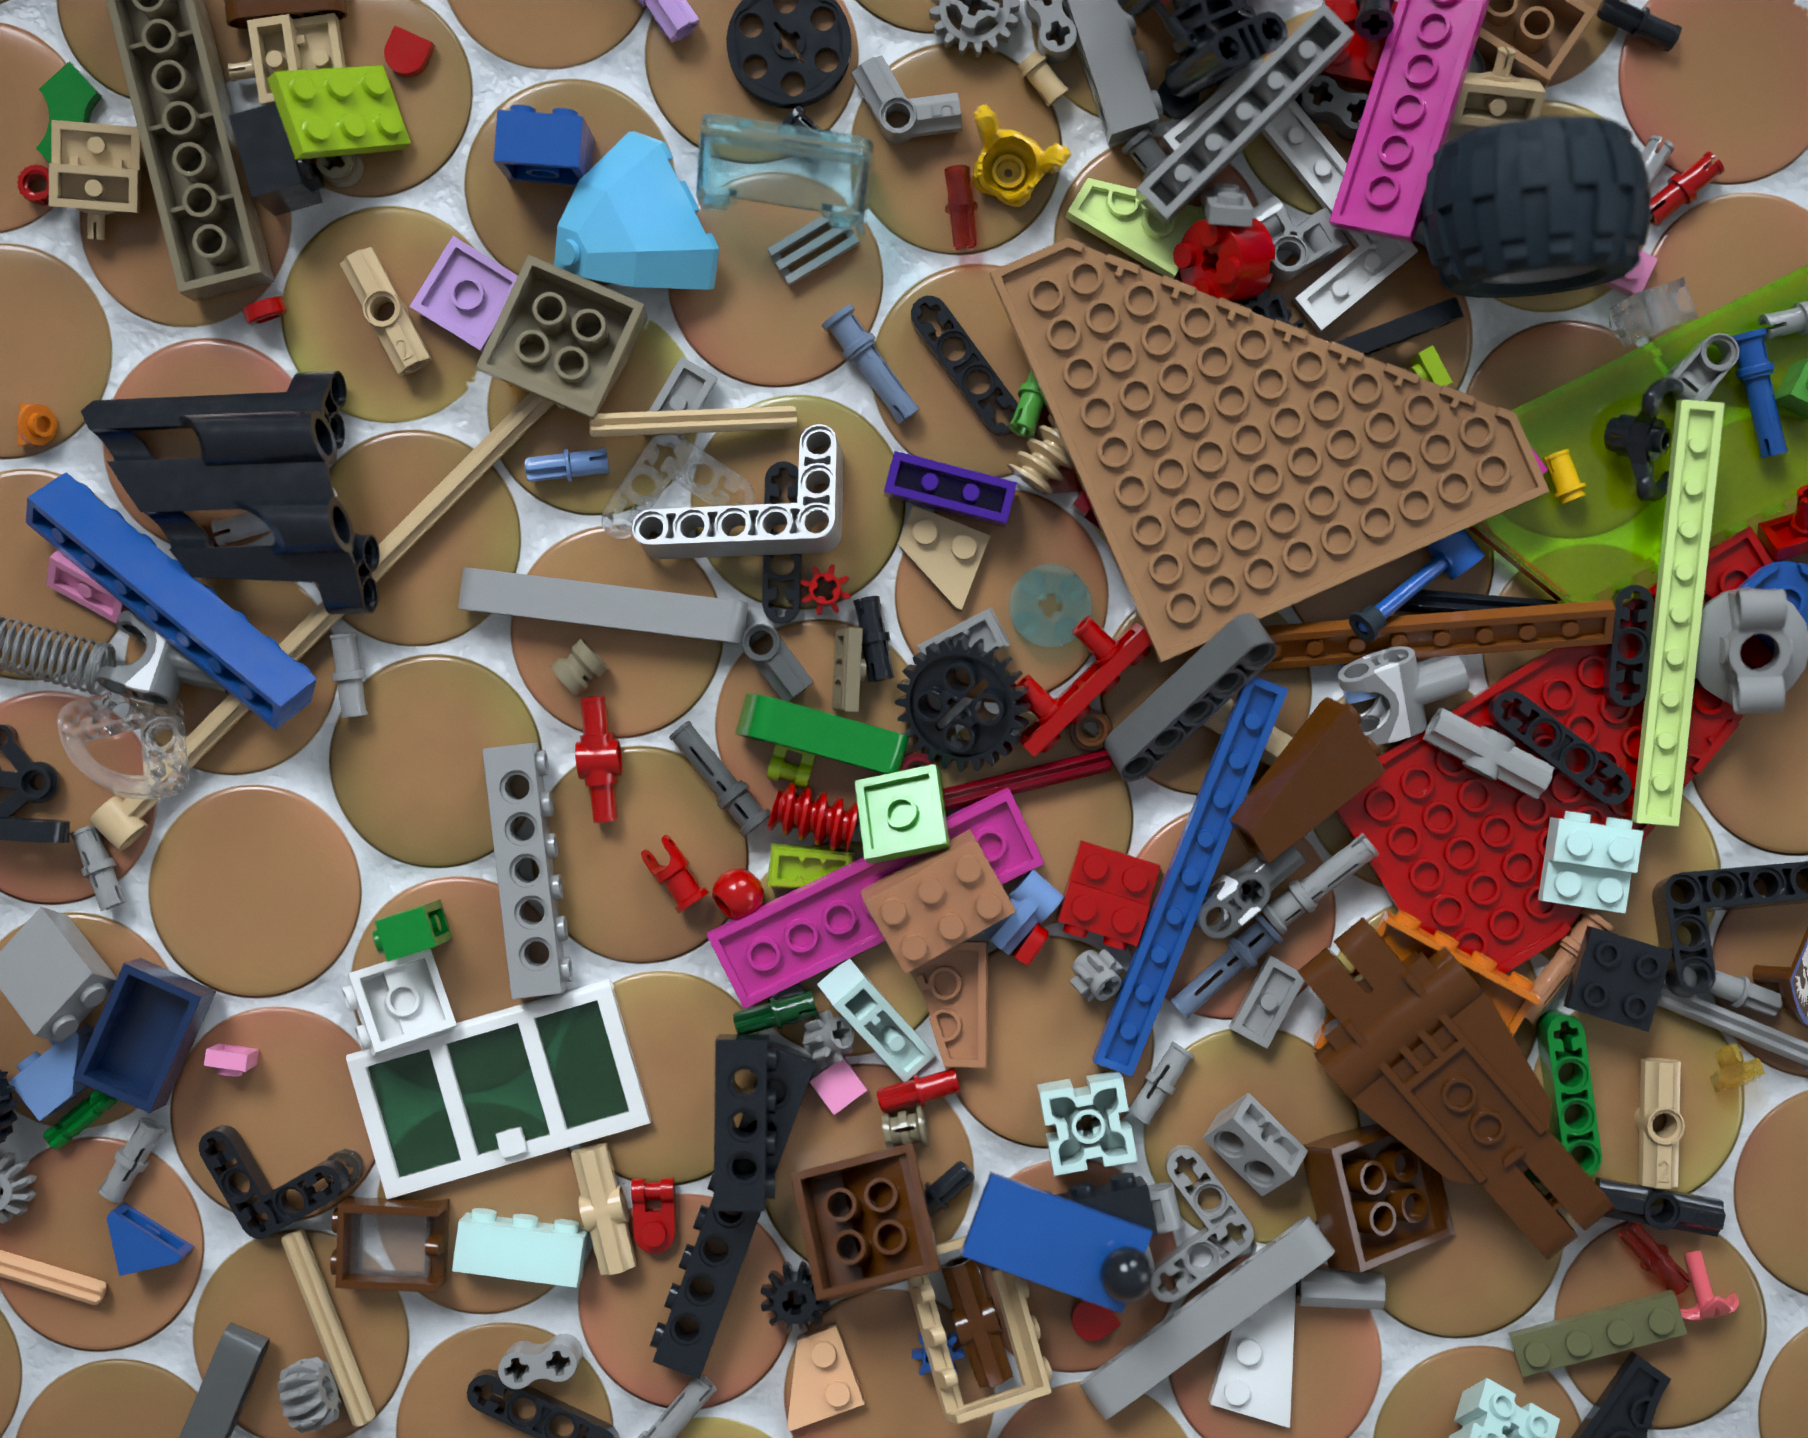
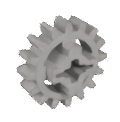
[929,0,1020,58]

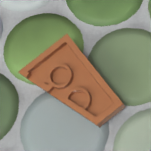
[915,941,988,1068]

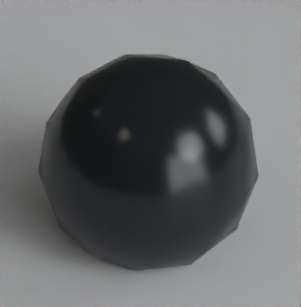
[1099,1246,1152,1303]

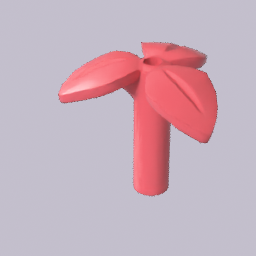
[1680,1250,1739,1321]

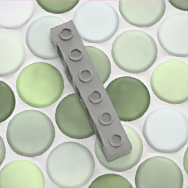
[1136,3,1354,227]
[482,743,573,999]

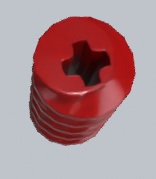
[767,782,859,854]

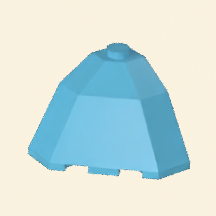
[554,131,719,290]

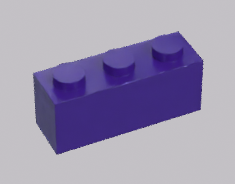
[884,451,1017,527]

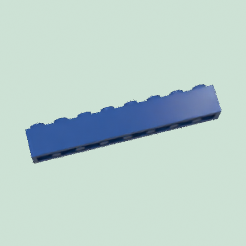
[26,472,317,731]

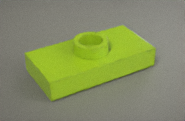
[767,843,855,889]

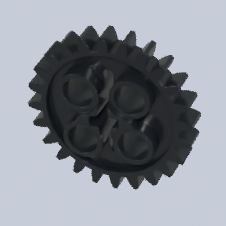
[895,636,1031,772]

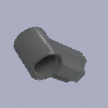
[742,624,814,702]

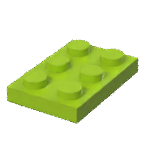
[267,65,411,160]

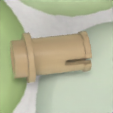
[1018,50,1069,107]

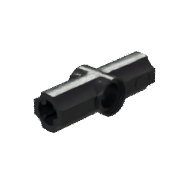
[1595,1177,1726,1237]

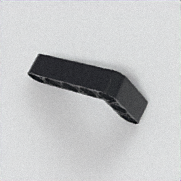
[1652,861,1808,998]

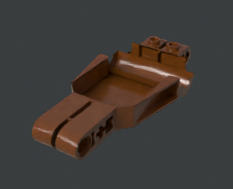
[1298,917,1615,1260]

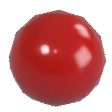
[712,868,764,920]

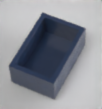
[73,958,216,1113]

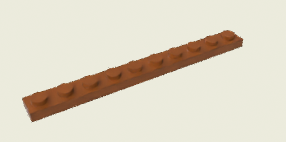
[1188,600,1616,670]

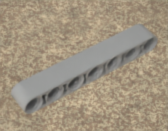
[458,567,748,644]
[1079,1216,1335,1420]

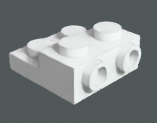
[342,949,457,1058]

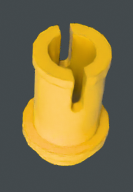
[1543,448,1587,505]

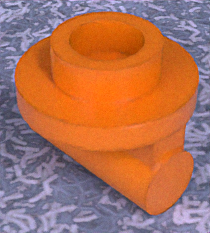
[17,404,57,447]

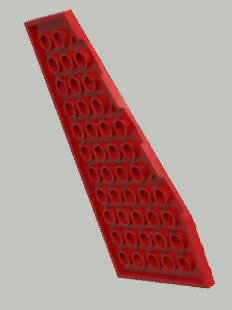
[1335,526,1773,974]

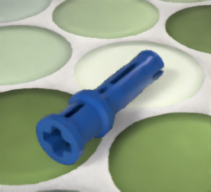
[1731,328,1789,458]

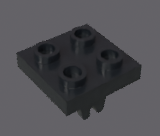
[1563,926,1673,1032]

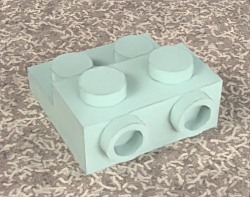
[1538,811,1643,914]

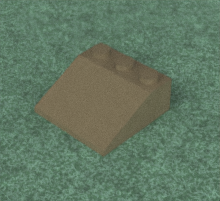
[476,255,648,420]

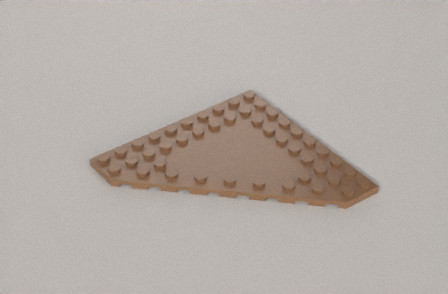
[989,238,1550,663]

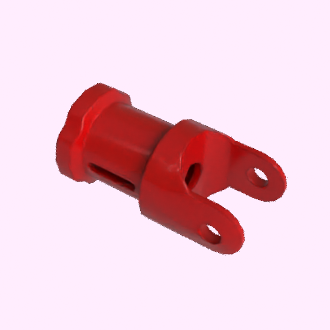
[641,835,710,913]

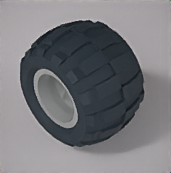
[1422,115,1651,298]

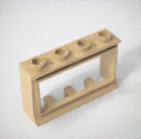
[907,1235,1052,1424]

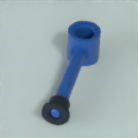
[1349,529,1485,642]

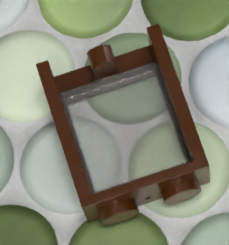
[330,1196,449,1293]

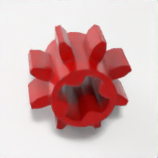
[800,564,851,615]

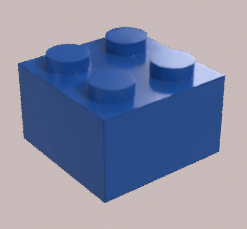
[494,105,594,186]

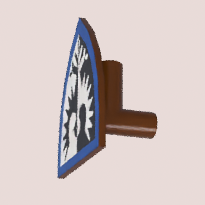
[1752,927,1808,1028]

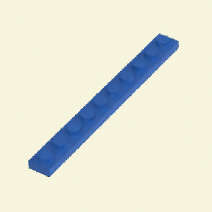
[1092,676,1289,1077]

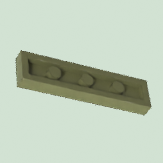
[1508,1290,1687,1377]

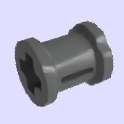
[1121,127,1170,181]

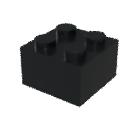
[228,102,325,216]

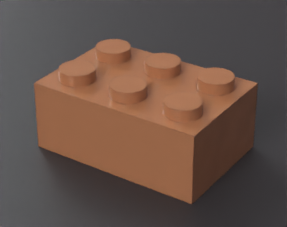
[860,829,1016,974]

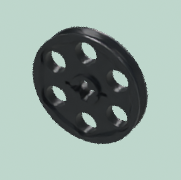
[726,0,851,109]

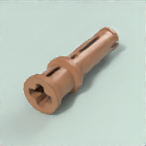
[1524,907,1616,1025]

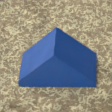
[106,1203,195,1276]

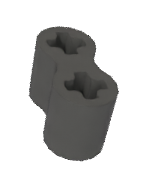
[1296,75,1369,141]

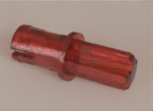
[944,165,978,251]
[1619,1221,1692,1295]

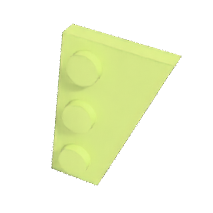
[1065,178,1206,279]

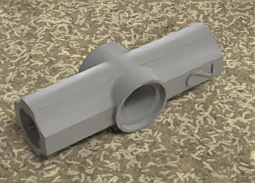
[1423,708,1554,799]

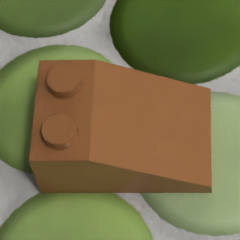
[1475,0,1597,89]

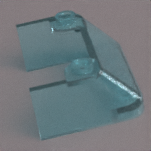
[696,114,875,235]

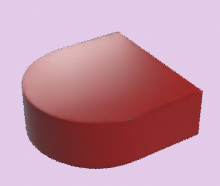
[384,25,435,77]
[1011,923,1049,966]
[1071,1299,1121,1341]

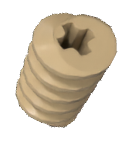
[1007,414,1074,495]

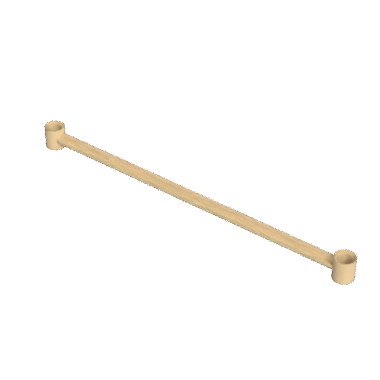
[89,393,565,851]

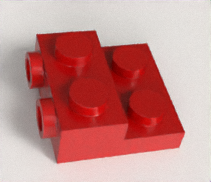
[1056,840,1161,951]

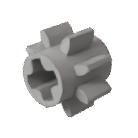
[1070,949,1124,1002]
[803,1010,854,1065]

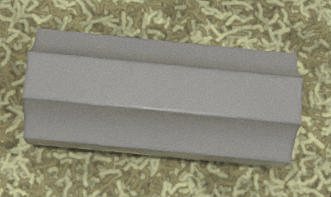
[1296,1269,1386,1310]

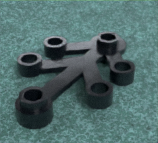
[0,725,60,817]

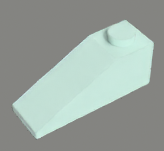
[817,958,936,1082]

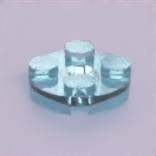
[1008,564,1092,648]

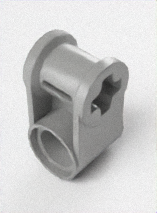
[1663,333,1740,401]

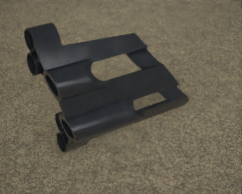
[81,371,380,614]

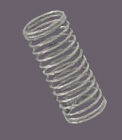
[0,615,116,695]

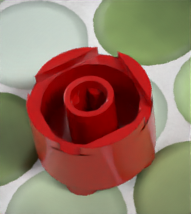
[1173,218,1275,303]

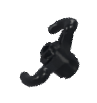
[1604,377,1684,503]

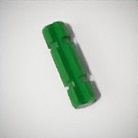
[43,1090,119,1150]

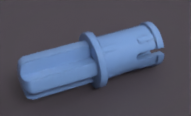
[525,447,610,482]

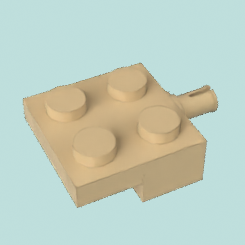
[228,13,346,106]
[1445,47,1546,143]
[49,120,142,240]

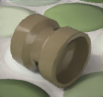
[550,639,609,697]

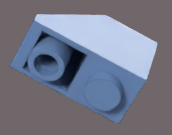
[8,1024,94,1121]

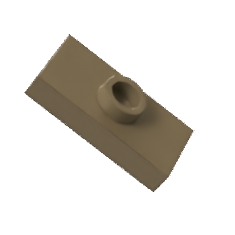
[832,627,866,712]

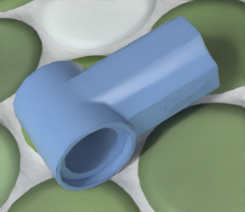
[982,869,1064,955]

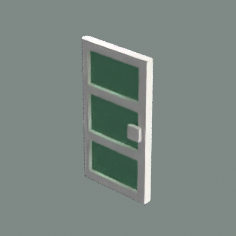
[346,979,652,1199]

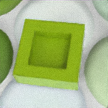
[1409,346,1453,386]

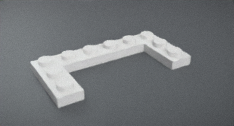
[1161,59,1418,333]

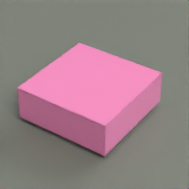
[809,1055,868,1115]

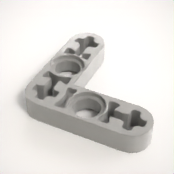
[1151,1145,1254,1302]

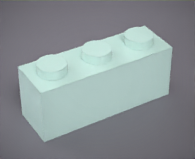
[452,1208,589,1288]

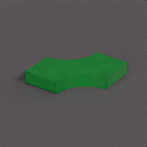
[36,61,102,163]

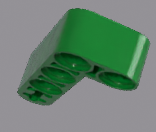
[735,694,909,774]
[1525,1010,1602,1183]

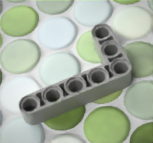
[632,424,844,559]

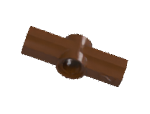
[941,1256,1013,1388]

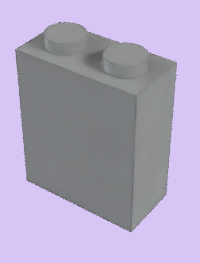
[0,907,117,1043]

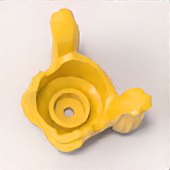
[972,105,1071,207]

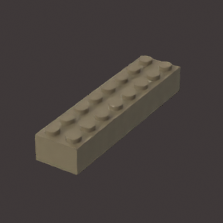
[106,0,275,302]

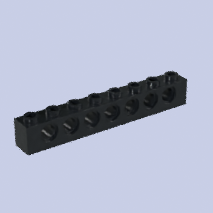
[650,1041,816,1379]

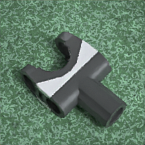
[97,610,228,707]
[1194,845,1306,939]

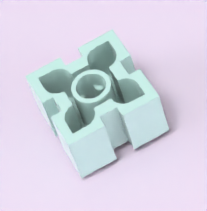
[1037,1071,1138,1176]
[1449,1378,1560,1438]

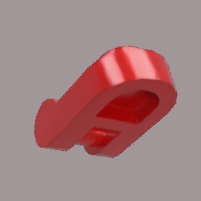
[631,1177,677,1254]

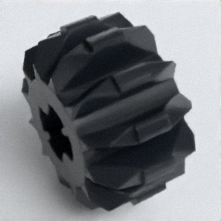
[760,1261,830,1334]

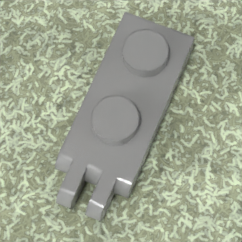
[1200,183,1254,227]

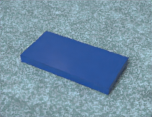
[960,1171,1153,1314]

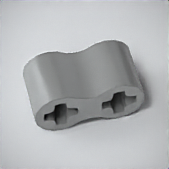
[1024,0,1077,64]
[498,1334,583,1389]

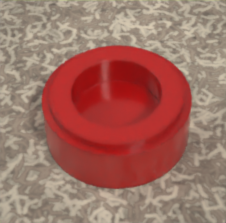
[242,296,287,325]

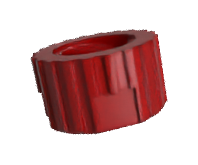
[17,164,49,205]

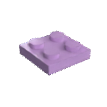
[409,236,518,352]

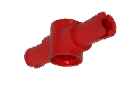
[575,695,623,823]

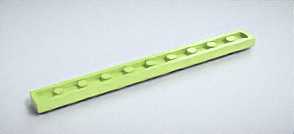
[1632,399,1725,826]

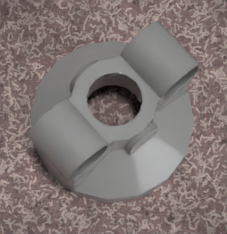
[1695,587,1808,714]

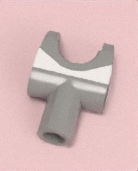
[1338,646,1469,745]

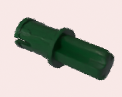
[733,990,818,1034]

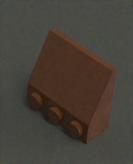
[1303,1123,1455,1273]
[791,1143,942,1302]

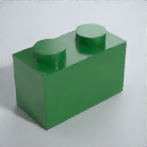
[373,899,453,962]

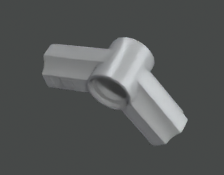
[851,55,962,144]

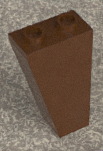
[1229,697,1385,864]

